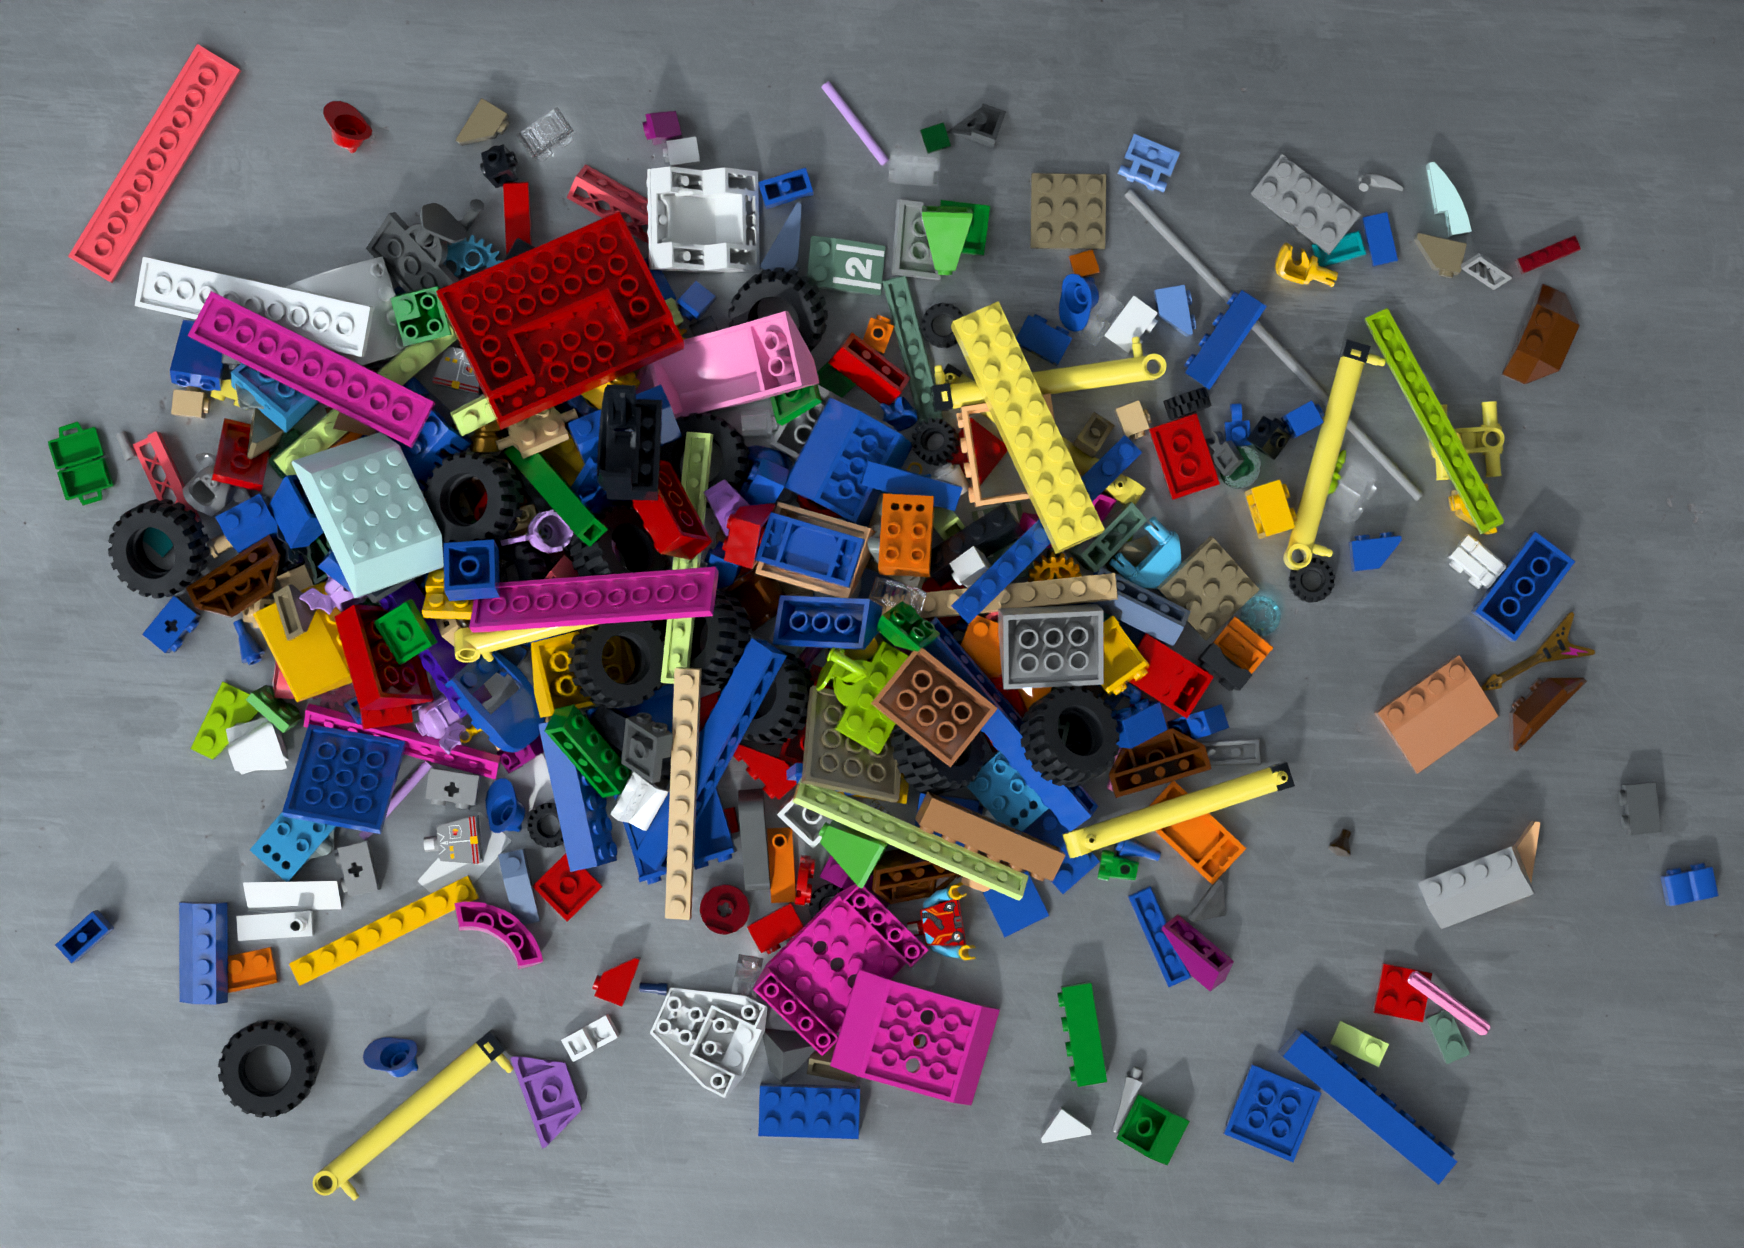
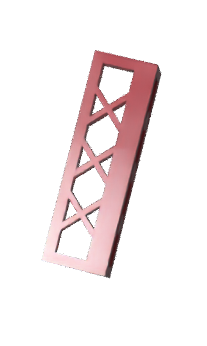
[567,164,649,244]
[133,431,203,523]

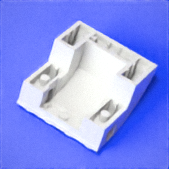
[646,166,760,273]
[286,256,407,368]

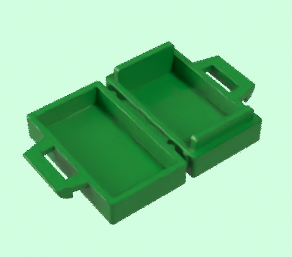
[48,421,115,506]

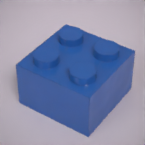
[444,540,500,601]

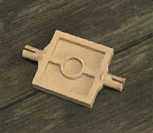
[495,407,578,459]

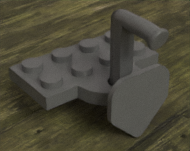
[366,199,484,292]

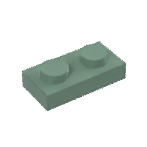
[1426,1009,1470,1064]

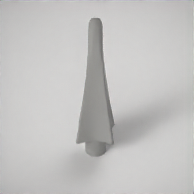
[1112,1067,1143,1133]

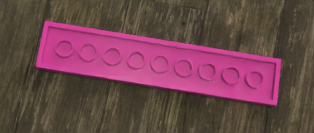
[188,291,435,448]
[469,567,719,633]

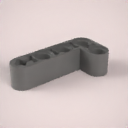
[738,788,770,891]

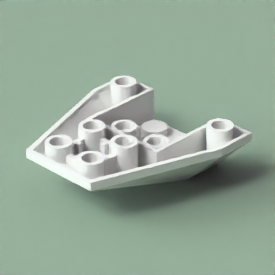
[650,988,767,1098]

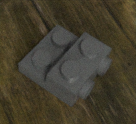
[621,713,673,783]

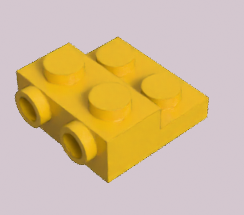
[422,566,474,619]

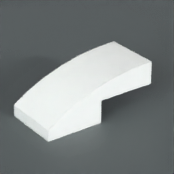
[561,1014,620,1062]

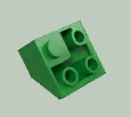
[390,286,452,347]
[876,601,940,652]

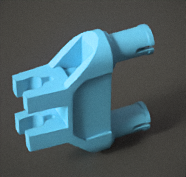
[1109,516,1181,596]

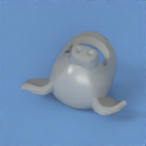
[183,453,252,517]

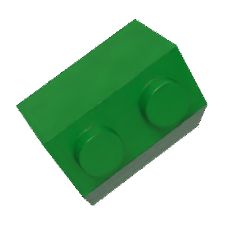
[1116,1094,1190,1166]

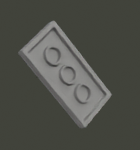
[1251,154,1361,255]

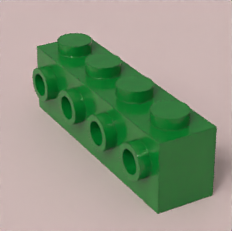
[544,705,632,798]
[1057,981,1107,1087]

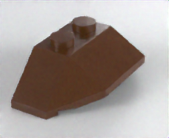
[1502,284,1580,384]
[186,535,281,618]
[1509,678,1587,752]
[1108,728,1212,798]
[872,849,961,904]

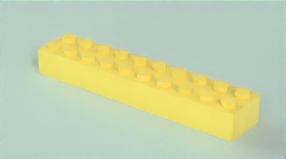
[951,301,1105,554]

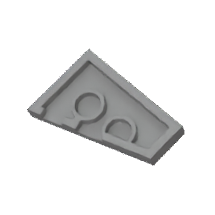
[891,199,941,280]

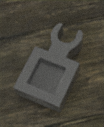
[1205,431,1245,476]

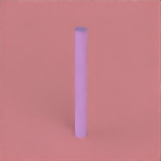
[822,81,889,166]
[359,760,433,841]

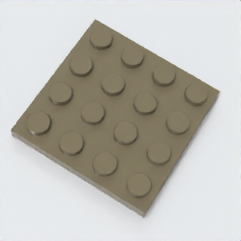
[801,686,901,803]

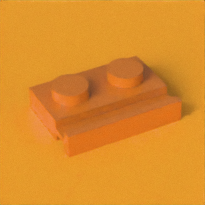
[1212,616,1274,674]
[228,947,278,993]

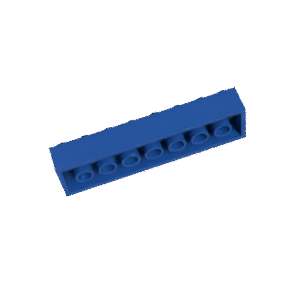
[1278,1029,1458,1185]

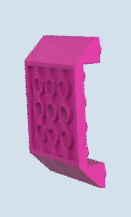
[752,884,928,1056]
[830,969,1000,1106]

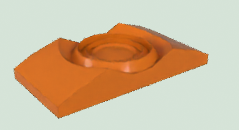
[1149,781,1246,885]

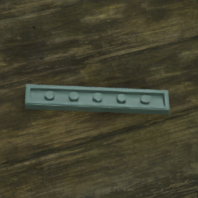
[882,276,944,425]

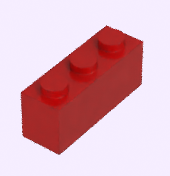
[828,332,910,406]

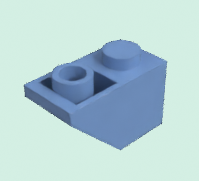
[1153,285,1196,337]

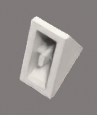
[1040,1107,1091,1143]

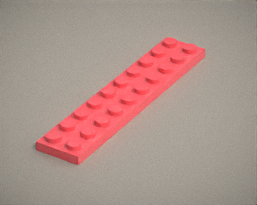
[68,44,241,283]

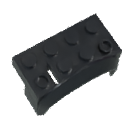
[597,384,663,501]

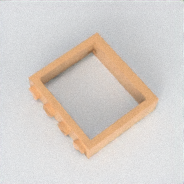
[956,393,1055,507]

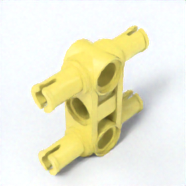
[1429,401,1504,480]

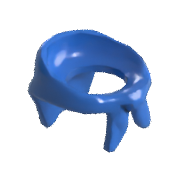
[880,396,918,432]

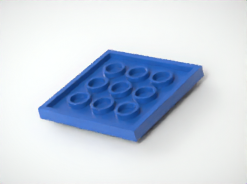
[282,724,406,834]

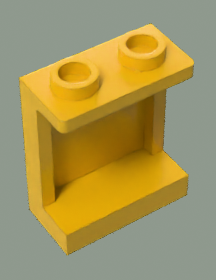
[1101,615,1149,696]

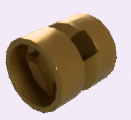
[470,419,503,452]

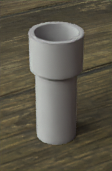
[116,431,137,461]

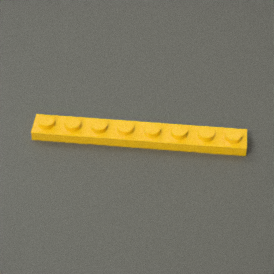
[289,875,480,986]

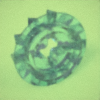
[1240,596,1281,636]

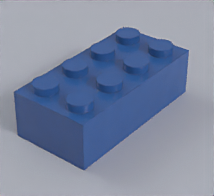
[1471,531,1575,642]
[758,1083,860,1139]

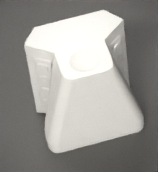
[226,716,289,775]
[610,771,670,831]

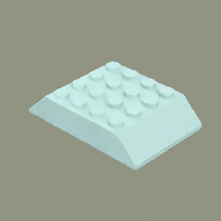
[291,432,444,598]

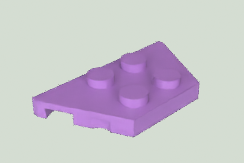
[510,1056,582,1149]

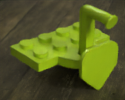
[815,641,909,754]

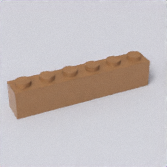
[915,792,1066,882]

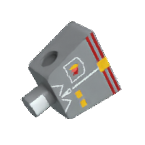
[432,343,480,395]
[424,815,483,864]

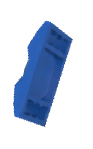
[755,512,865,588]

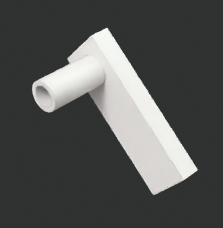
[236,910,314,941]

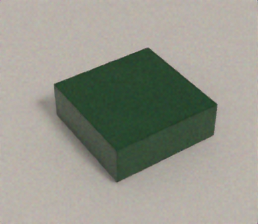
[920,122,951,154]

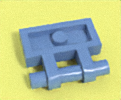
[1118,134,1180,193]

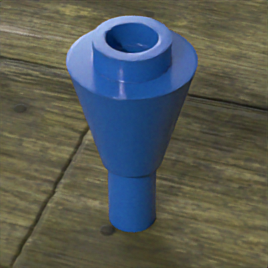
[233,619,265,665]
[1114,838,1161,861]

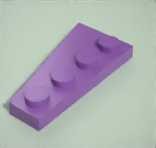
[704,479,751,536]

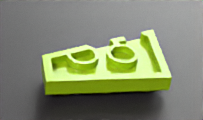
[190,681,259,760]

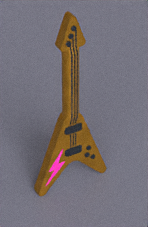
[1481,612,1595,691]

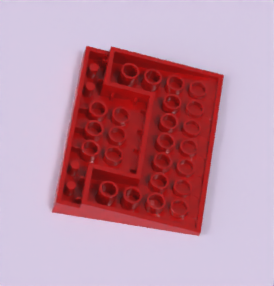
[436,212,684,430]

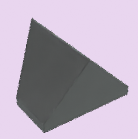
[947,104,1006,148]
[762,1028,815,1084]

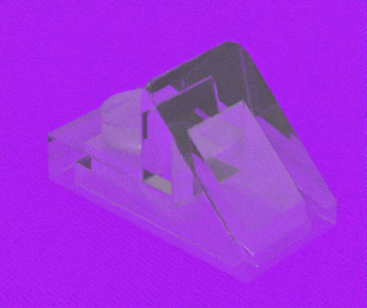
[1076,292,1125,347]

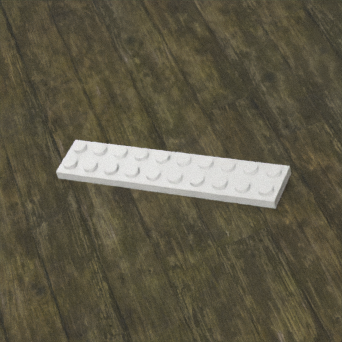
[135,257,374,357]

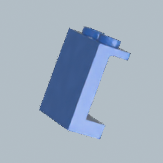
[170,320,225,391]

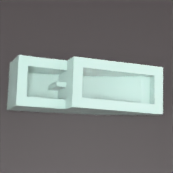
[1426,162,1472,237]

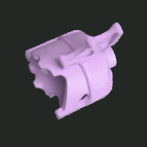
[500,510,573,554]
[299,574,369,615]
[411,692,466,754]

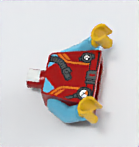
[907,882,976,960]

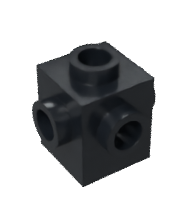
[480,144,519,188]
[1246,415,1292,460]

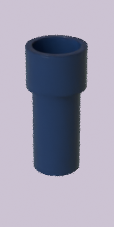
[639,982,668,996]

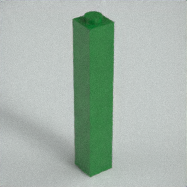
[504,445,608,547]

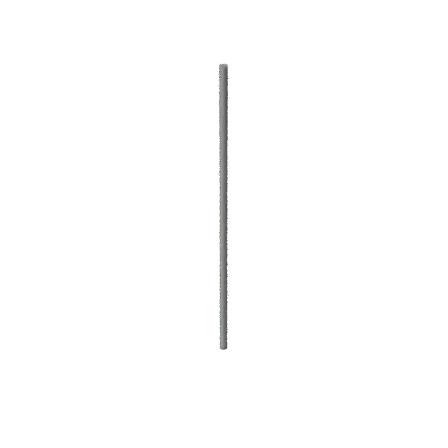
[1124,189,1424,501]

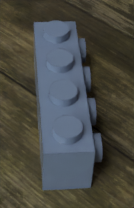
[1086,567,1191,646]

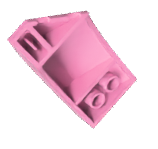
[636,311,819,418]

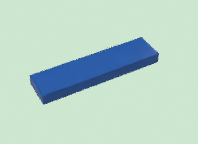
[860,459,963,511]
[1128,886,1191,987]

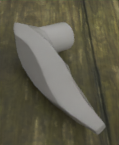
[1357,174,1403,192]

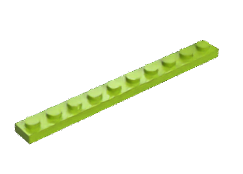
[1365,308,1504,534]

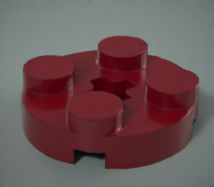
[700,884,750,935]

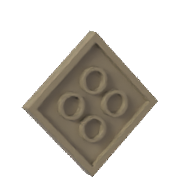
[1030,173,1106,250]
[1156,536,1260,641]

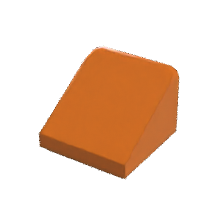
[1069,249,1100,278]

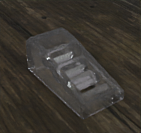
[869,576,927,615]

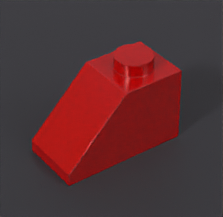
[592,956,641,1007]

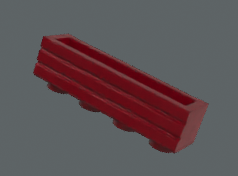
[1515,235,1581,275]

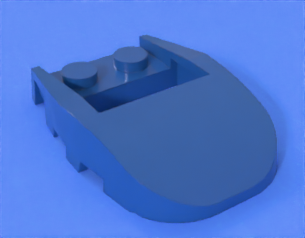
[445,651,545,752]

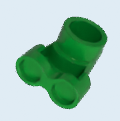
[1097,849,1139,881]

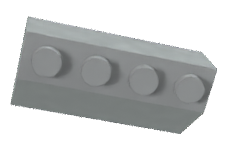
[1418,846,1535,929]

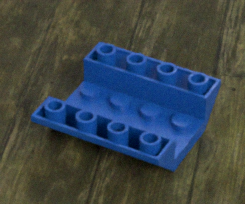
[785,397,913,527]

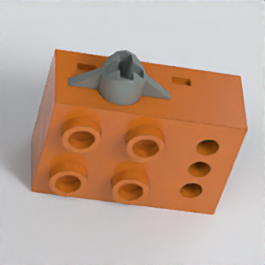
[867,493,934,577]

